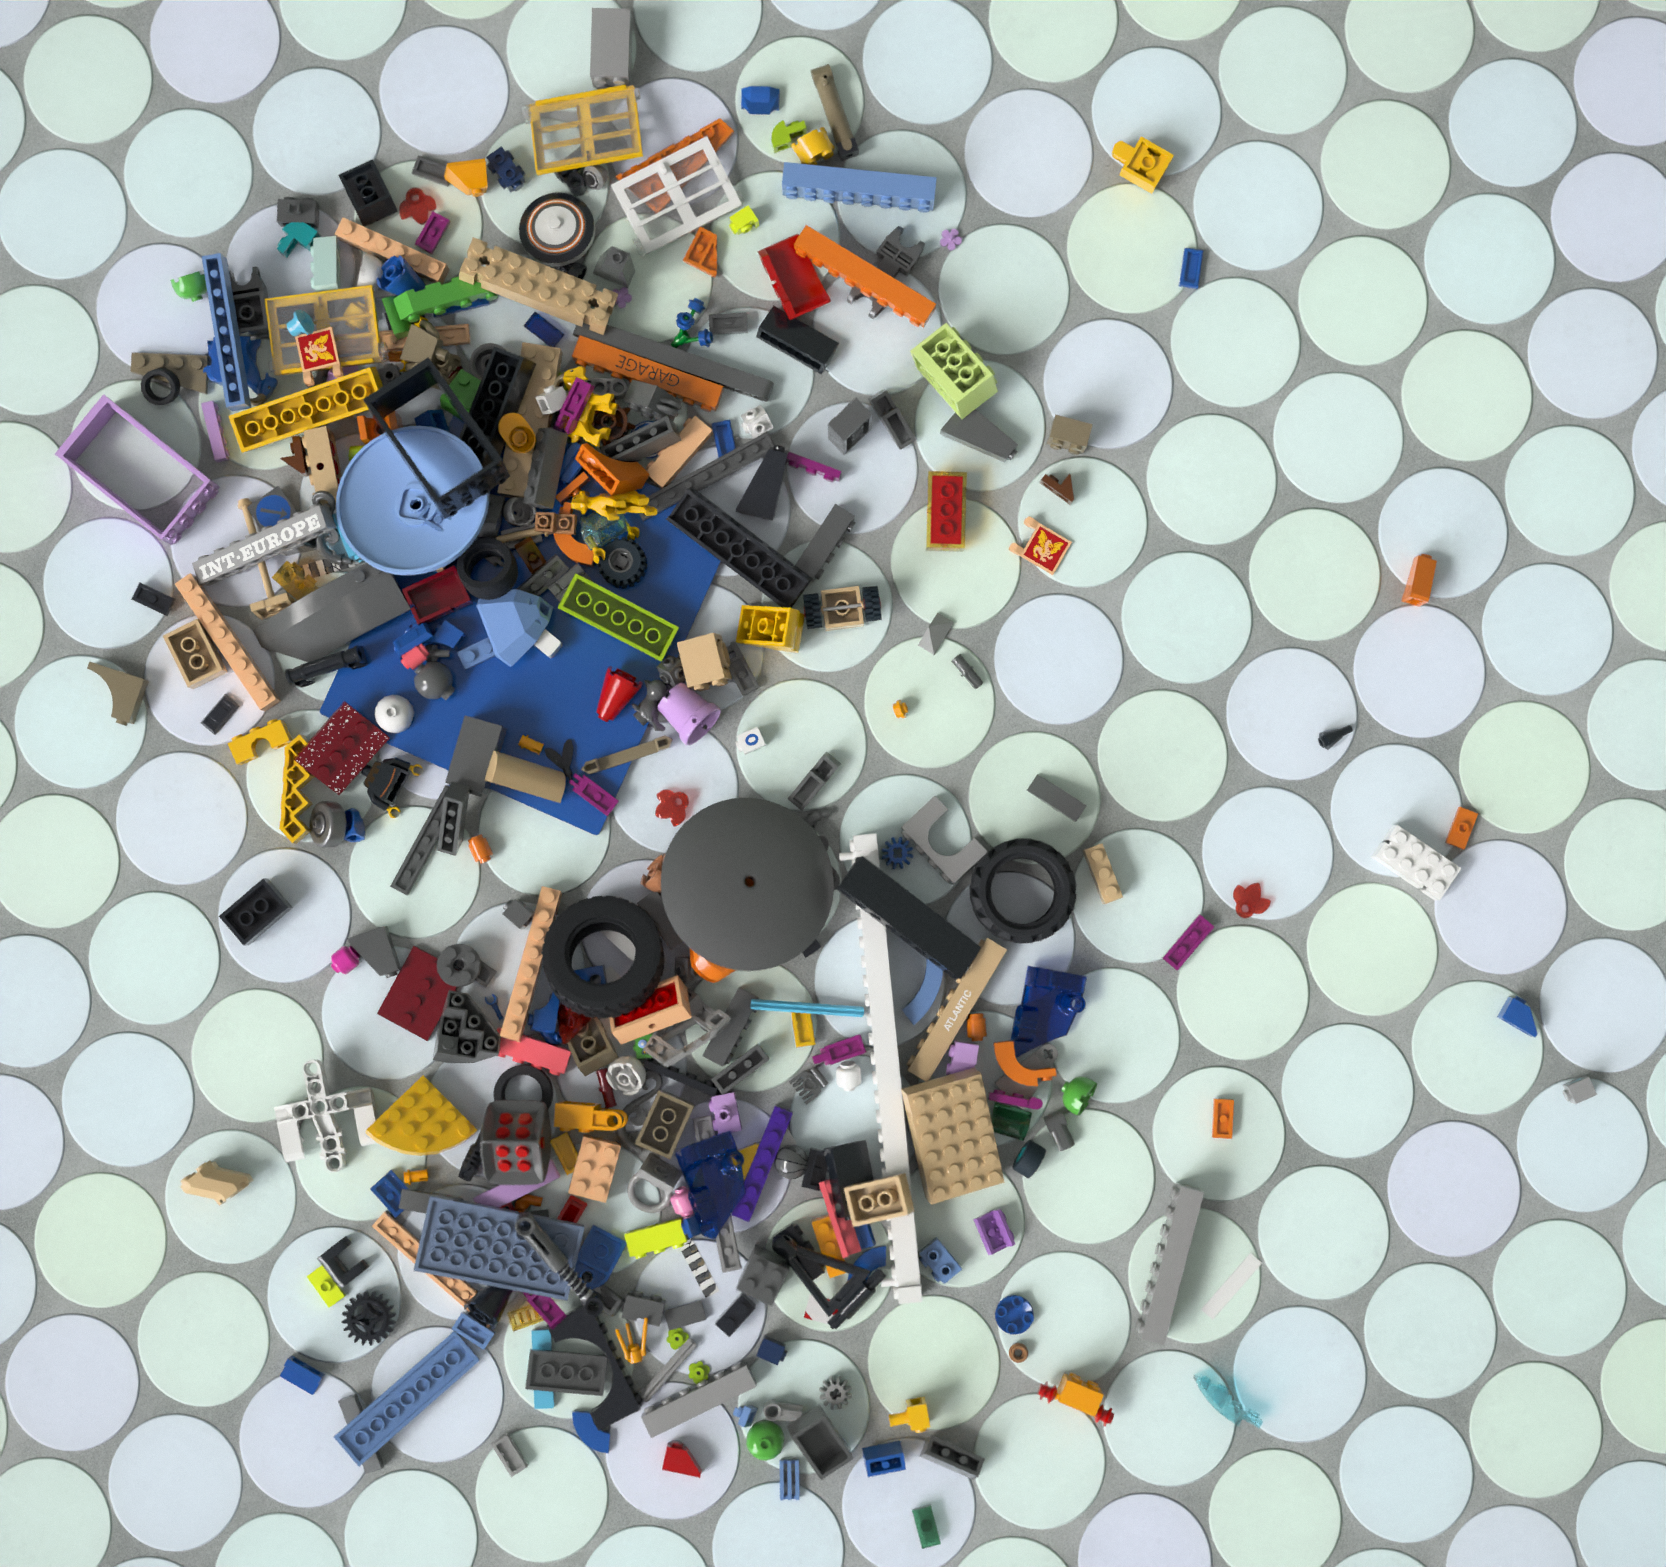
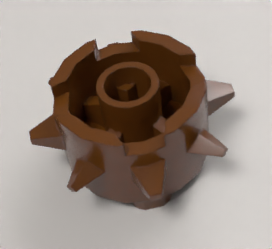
[591,398,636,446]

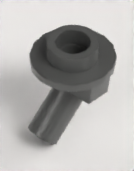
[425,644,450,662]

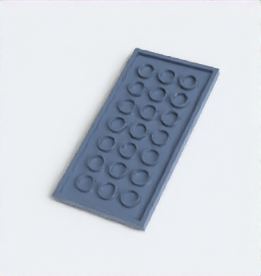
[413,1194,585,1301]

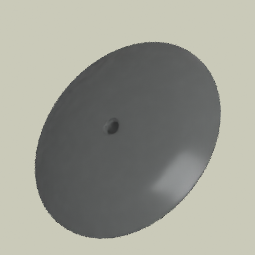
[661,798,834,971]

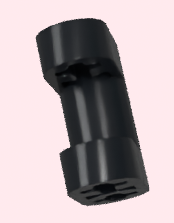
[317,1236,370,1289]

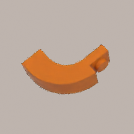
[554,502,595,567]
[993,1040,1056,1086]

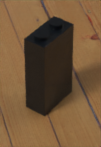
[824,1140,874,1221]

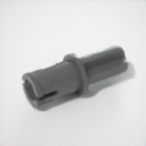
[951,653,983,689]

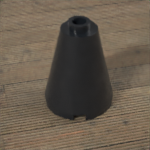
[464,1285,513,1330]

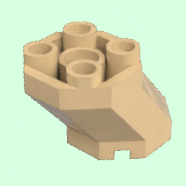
[180,1160,253,1206]

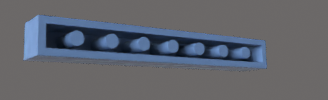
[202,253,251,411]

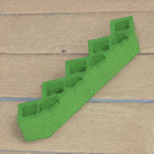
[393,276,498,323]

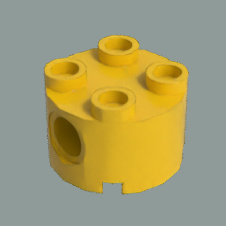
[791,127,835,165]

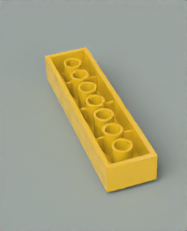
[229,367,383,453]

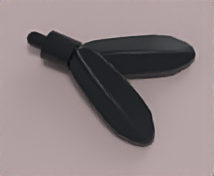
[545,739,573,781]

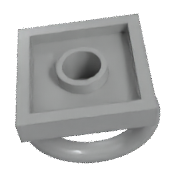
[627,1153,683,1213]

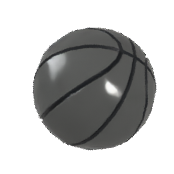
[775,1145,808,1179]

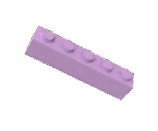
[201,400,230,463]

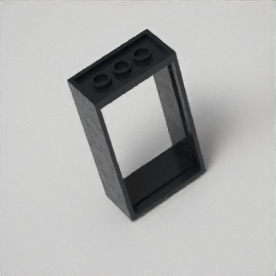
[363,357,510,519]

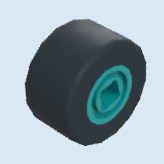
[1012,1140,1046,1178]

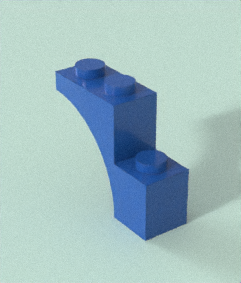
[393,620,466,660]

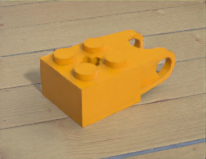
[554,1101,628,1133]

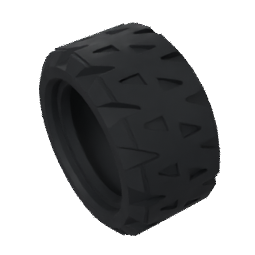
[969,838,1077,943]

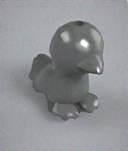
[632,680,667,731]

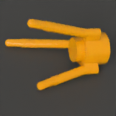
[615,1317,648,1363]

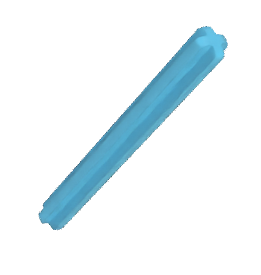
[750,999,864,1017]

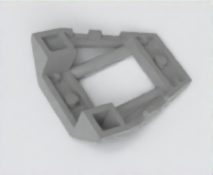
[643,987,731,1067]

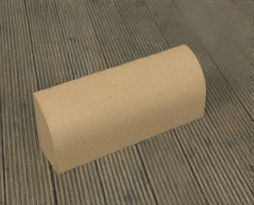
[485,751,566,803]

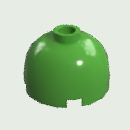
[170,270,207,302]
[1061,1076,1097,1116]
[746,1420,785,1461]

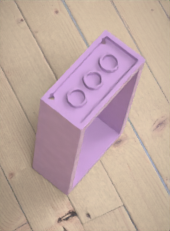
[55,394,220,546]

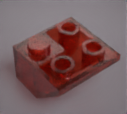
[557,1003,591,1044]

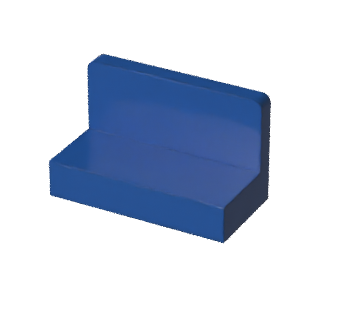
[280,1355,325,1395]

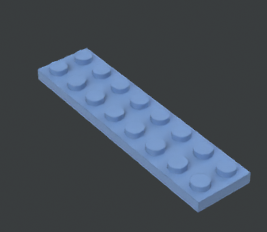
[334,1331,480,1467]

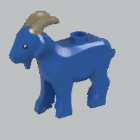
[203,336,278,406]

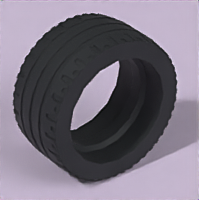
[457,538,518,600]

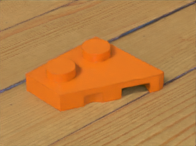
[683,227,717,278]

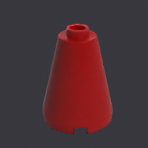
[596,666,643,722]

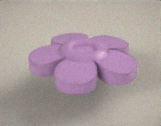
[940,229,962,251]
[612,287,632,308]

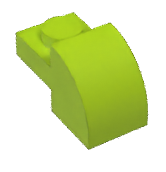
[771,120,807,154]

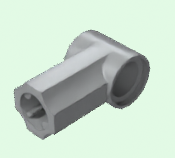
[763,1400,802,1422]

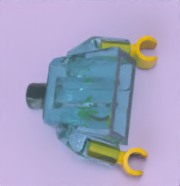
[580,511,640,564]

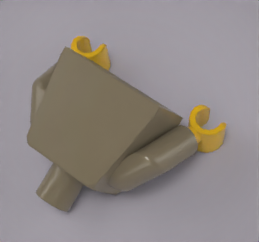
[400,316,450,372]

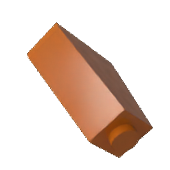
[1401,554,1437,607]

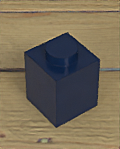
[756,1335,787,1366]

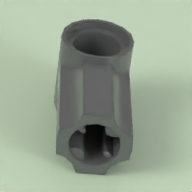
[1043,1109,1075,1151]

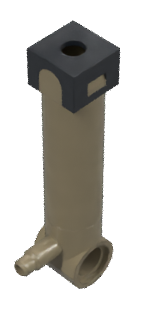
[810,64,859,161]

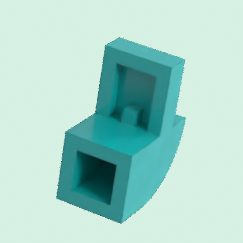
[277,221,321,258]

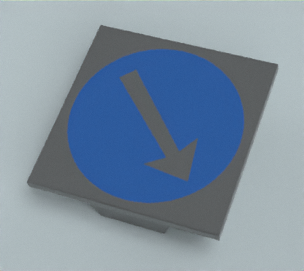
[247,486,297,528]

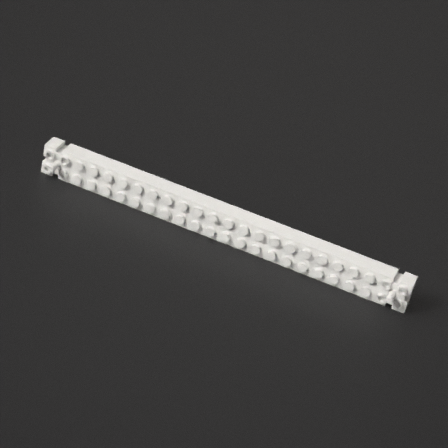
[839,834,922,1304]

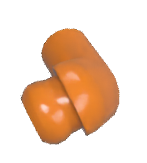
[515,1194,543,1212]

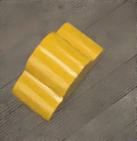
[736,605,805,653]

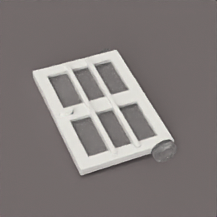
[611,136,744,257]

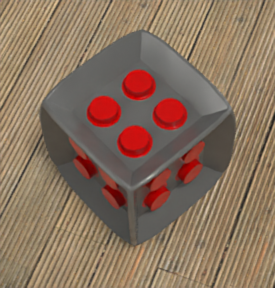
[481,1100,551,1185]

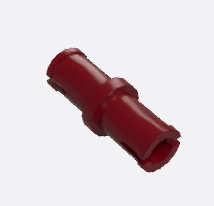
[595,1068,617,1108]

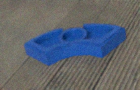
[847,1246,886,1281]
[572,1411,610,1454]

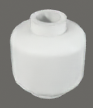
[836,1061,862,1091]

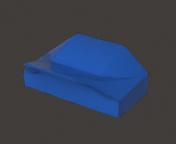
[741,86,780,115]

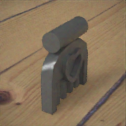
[789,1066,828,1105]

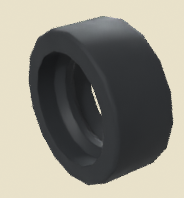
[141,368,180,405]

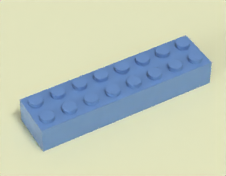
[782,162,937,212]

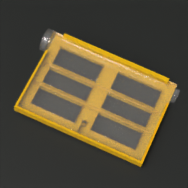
[522,85,643,175]
[265,285,389,376]

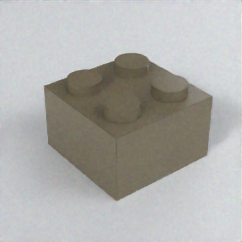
[1046,415,1093,455]

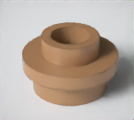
[1009,1343,1028,1363]

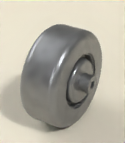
[309,801,347,848]

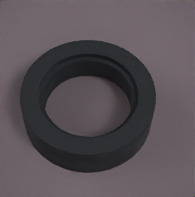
[493,1064,553,1109]

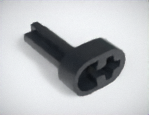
[552,262,587,280]

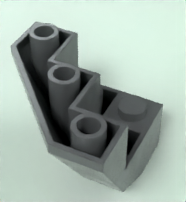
[433,990,501,1063]

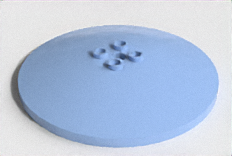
[336,426,489,575]

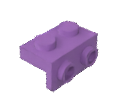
[973,1209,1015,1255]

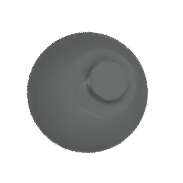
[414,661,455,700]

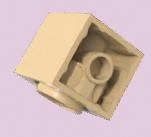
[677,633,733,692]

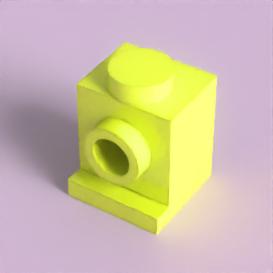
[729,205,759,235]

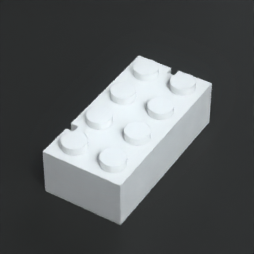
[1371,825,1461,900]

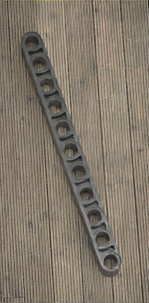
[572,323,774,402]

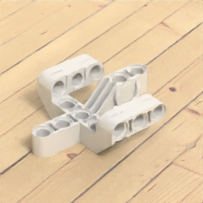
[274,1059,378,1172]

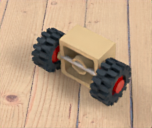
[803,586,882,631]

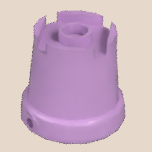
[657,682,721,745]

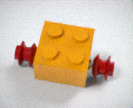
[1037,1372,1114,1427]

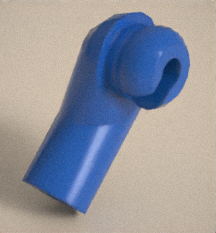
[540,1032,565,1045]

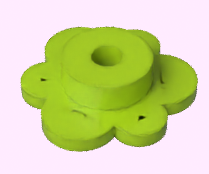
[666,1327,689,1350]
[688,1361,710,1384]

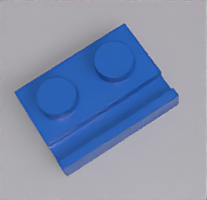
[370,1170,408,1218]

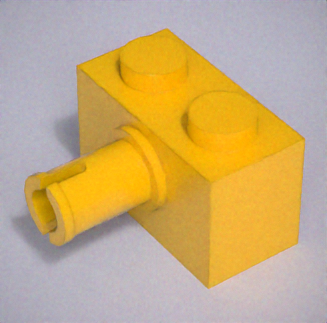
[888,1396,930,1433]

